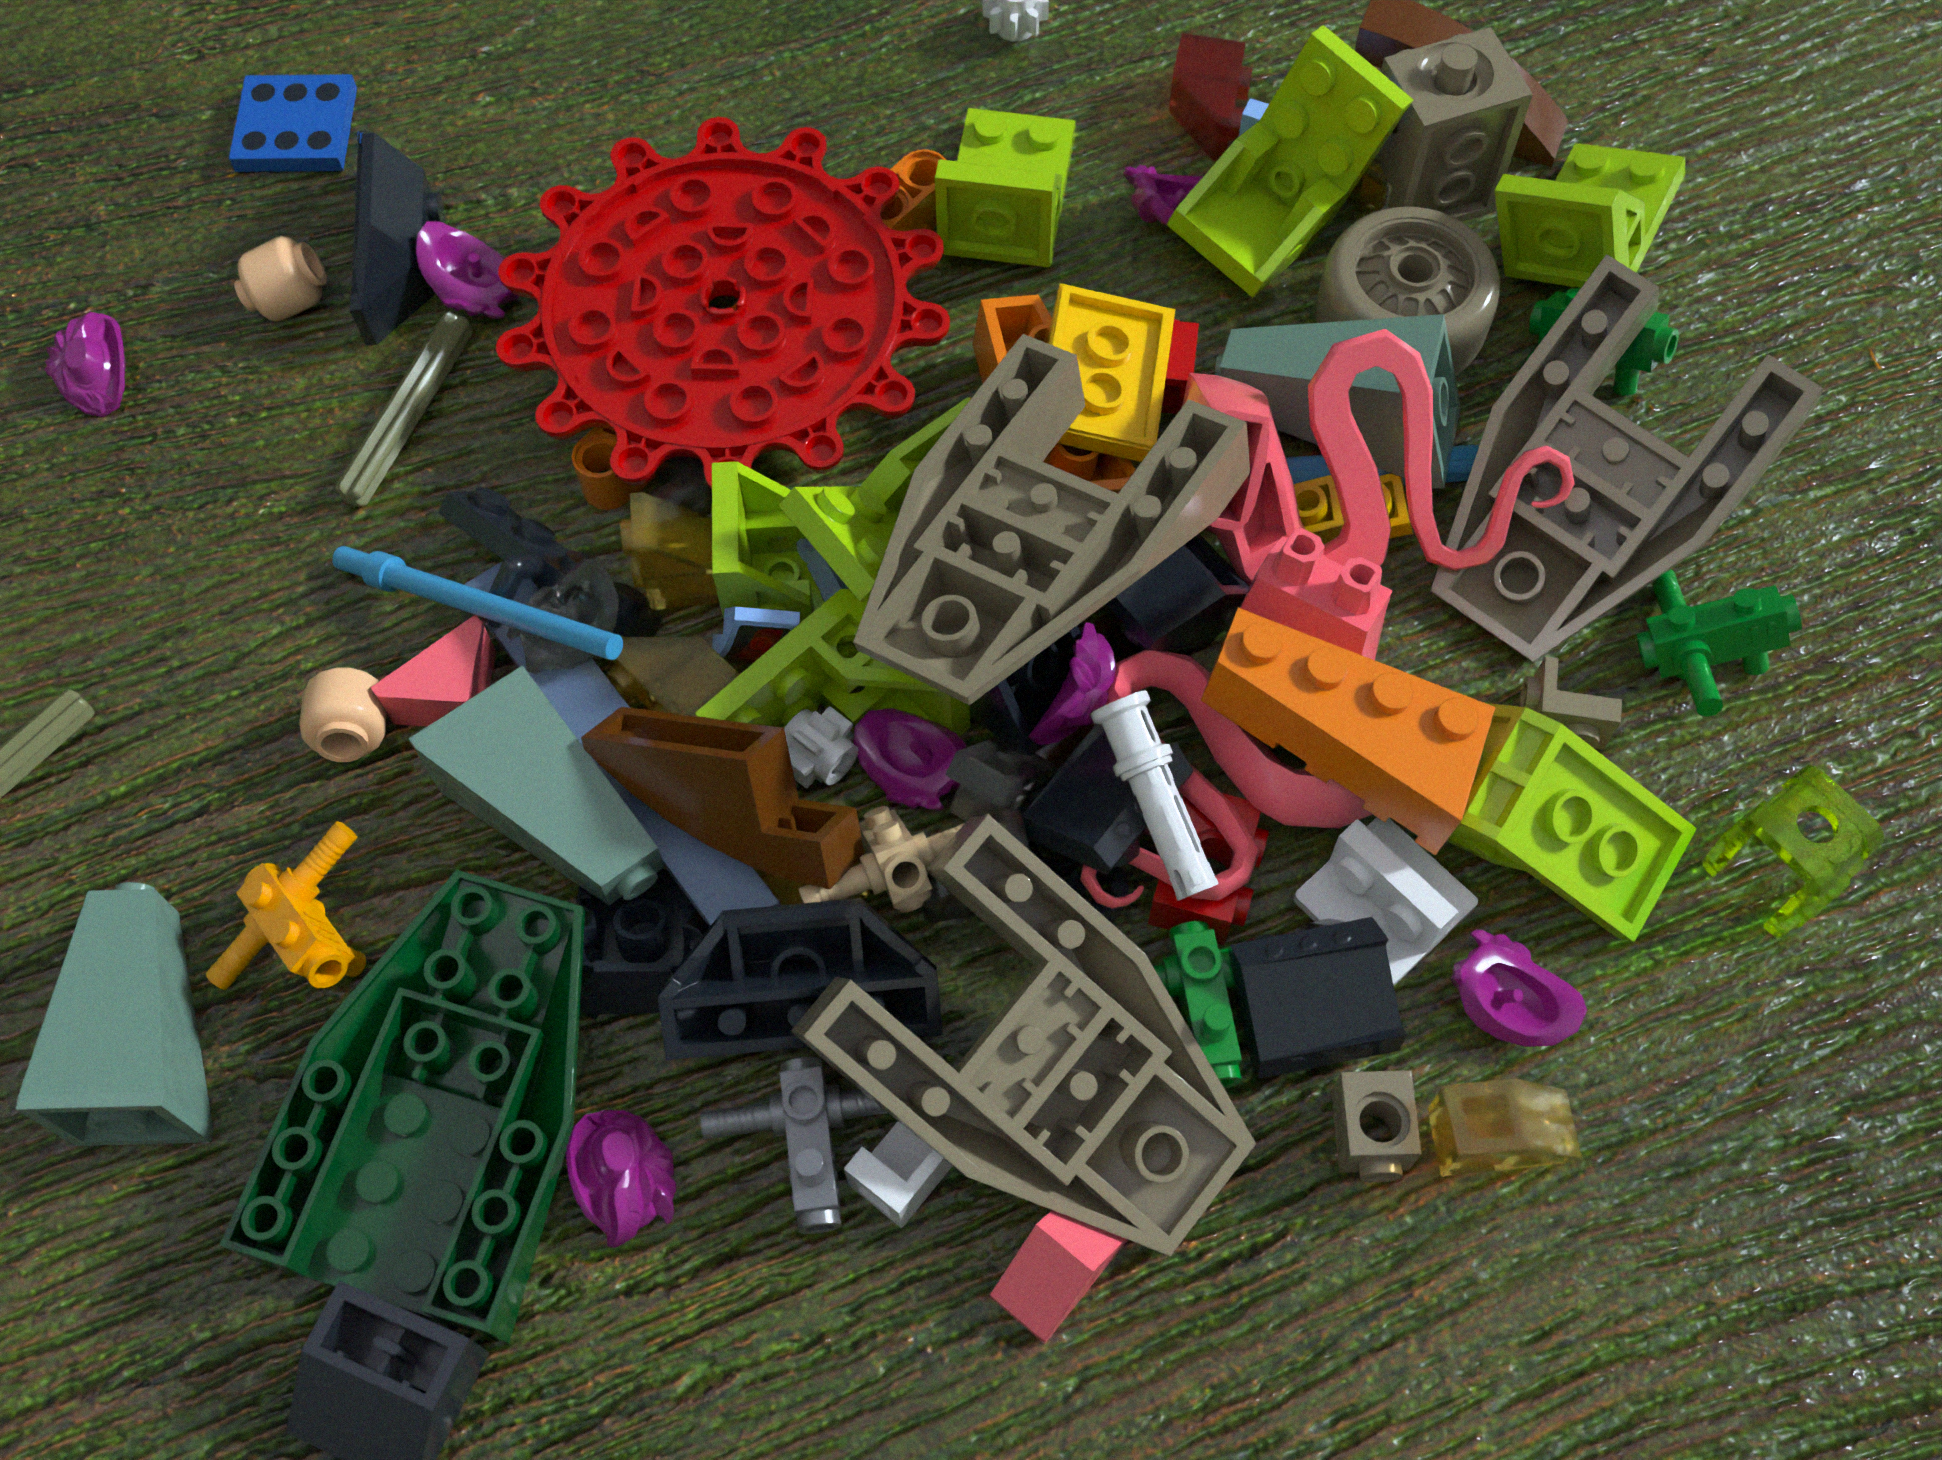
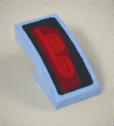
[711,607,800,663]

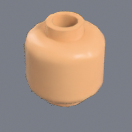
[234,236,327,321]
[299,667,387,762]

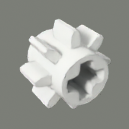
[983,0,1049,42]
[784,706,858,788]

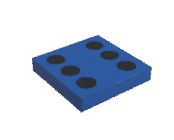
[229,74,357,172]

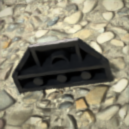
[350,130,445,346]
[658,898,943,1060]

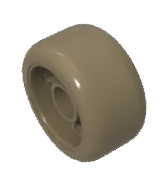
[1316,206,1500,375]

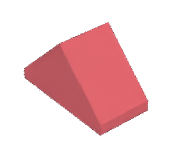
[370,615,497,726]
[990,1210,1128,1344]

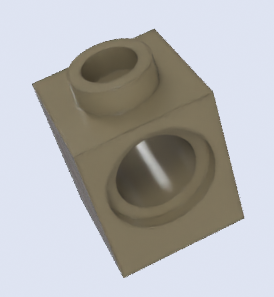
[1331,1070,1421,1182]

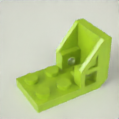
[1167,25,1414,298]
[935,108,1076,267]
[1494,143,1686,288]
[778,397,971,602]
[712,462,824,624]
[695,589,970,737]
[1447,703,1697,942]

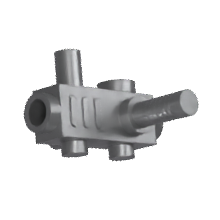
[700,1057,887,1234]

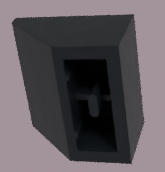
[1105,533,1249,651]
[286,1281,489,1460]

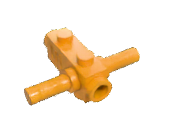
[205,821,366,990]

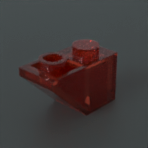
[1169,33,1253,162]

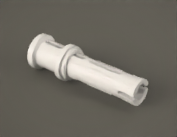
[1090,690,1219,901]

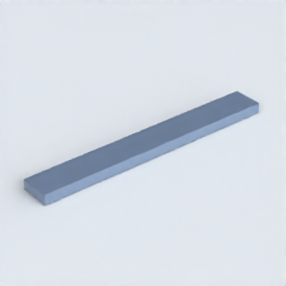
[463,560,780,927]

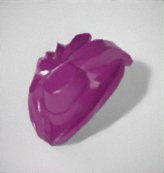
[1123,165,1203,227]
[416,221,520,319]
[44,312,126,417]
[1028,622,1116,745]
[854,708,975,811]
[1451,930,1587,1047]
[566,1110,676,1248]

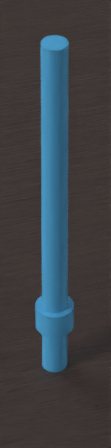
[332,546,623,660]

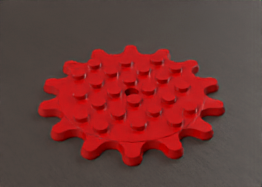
[496,117,950,489]

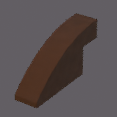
[1354,0,1568,167]
[581,707,865,890]

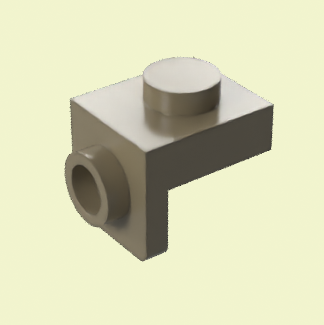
[1519,657,1622,750]

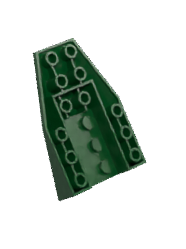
[220,870,585,1344]

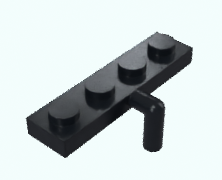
[438,487,664,642]

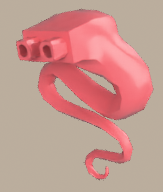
[1182,329,1575,587]
[1080,527,1393,909]

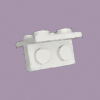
[1294,817,1478,986]

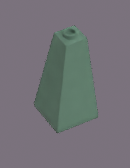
[1215,314,1461,489]
[409,665,664,905]
[16,882,213,1146]

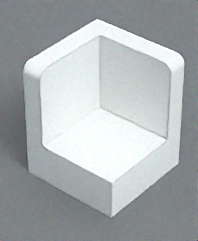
[844,1122,952,1228]

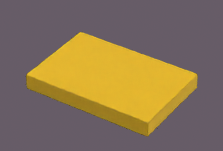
[1048,283,1175,462]

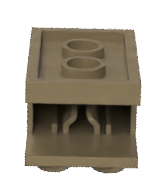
[1374,27,1533,222]

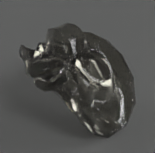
[506,558,619,675]

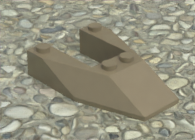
[1431,254,1824,663]
[854,334,1250,705]
[791,814,1256,1256]

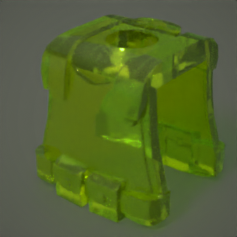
[1702,765,1885,938]

